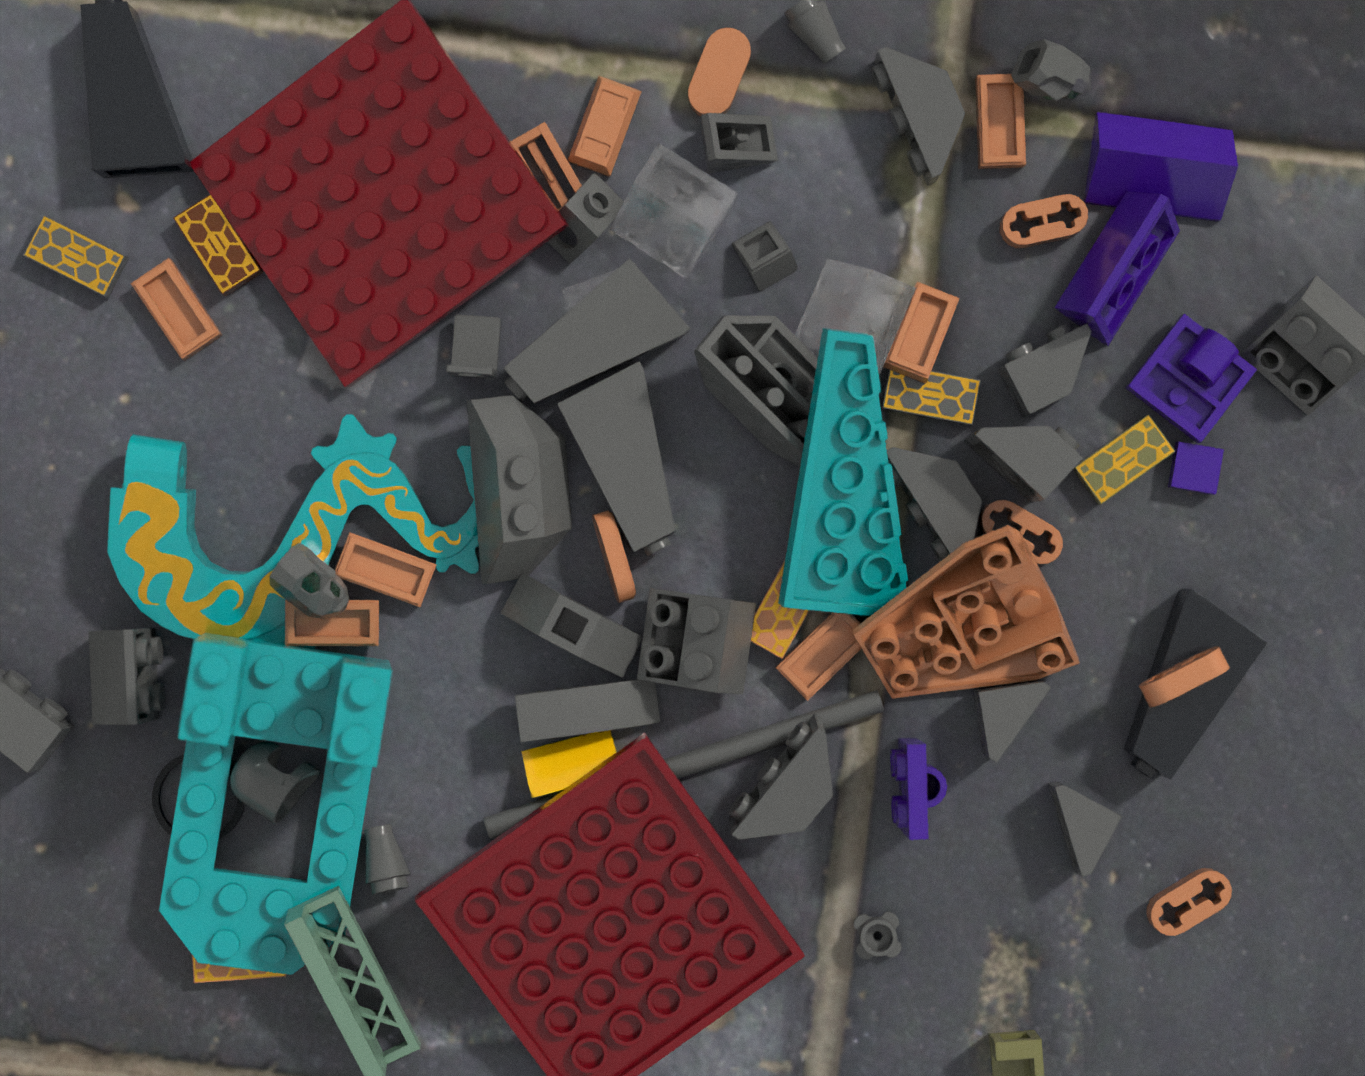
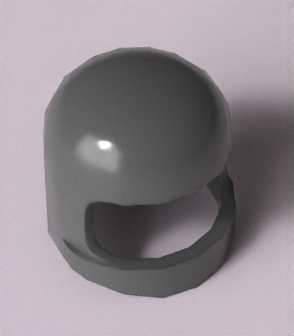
[230,741,320,824]

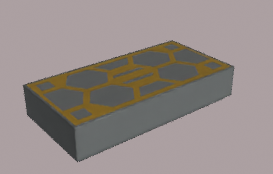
[23,215,129,298]
[881,369,981,426]

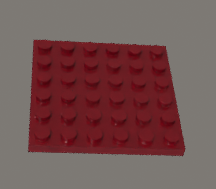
[190,0,569,387]
[415,733,805,1076]

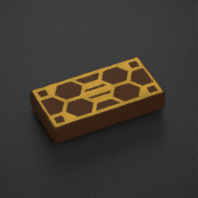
[173,194,263,297]

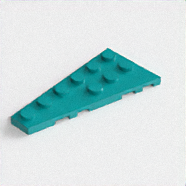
[778,328,908,616]

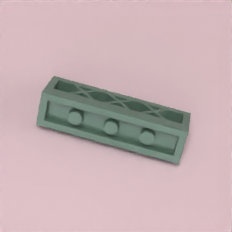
[284,886,421,1076]

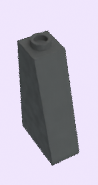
[504,258,691,404]
[557,361,675,556]

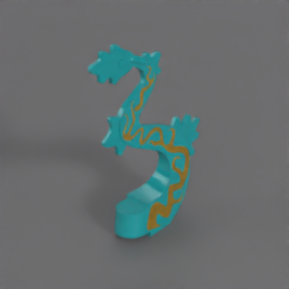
[107,414,479,649]

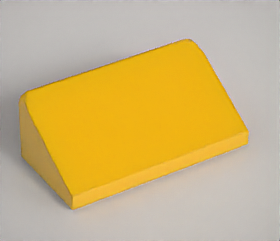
[521,730,617,798]

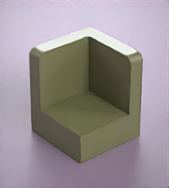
[989,1030,1044,1076]

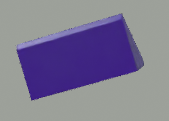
[1084,112,1238,222]
[1054,191,1180,346]

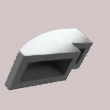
[515,679,660,742]

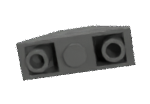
[871,47,965,186]
[887,447,982,561]
[501,573,643,677]
[729,714,833,840]

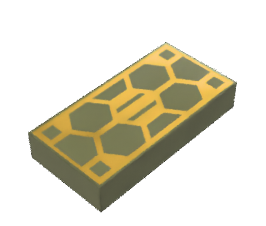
[1073,414,1176,505]

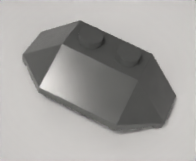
[694,315,818,466]
[467,395,572,584]

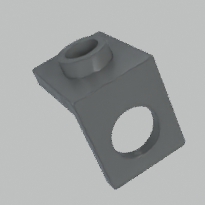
[548,173,626,263]
[446,314,501,380]

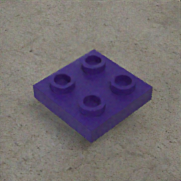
[1125,314,1257,443]
[890,738,947,840]

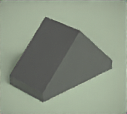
[701,113,778,173]
[973,680,1051,763]
[1048,781,1122,877]

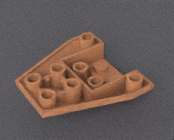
[853,525,1080,699]

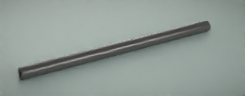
[484,690,884,839]

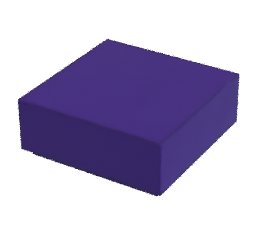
[1168,441,1224,495]

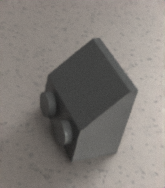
[964,426,1083,503]

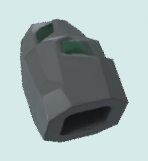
[1011,39,1091,101]
[269,543,349,619]

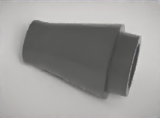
[784,0,846,64]
[364,824,411,895]

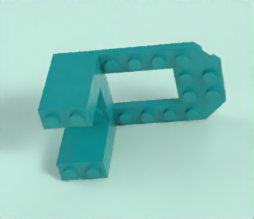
[159,633,392,975]

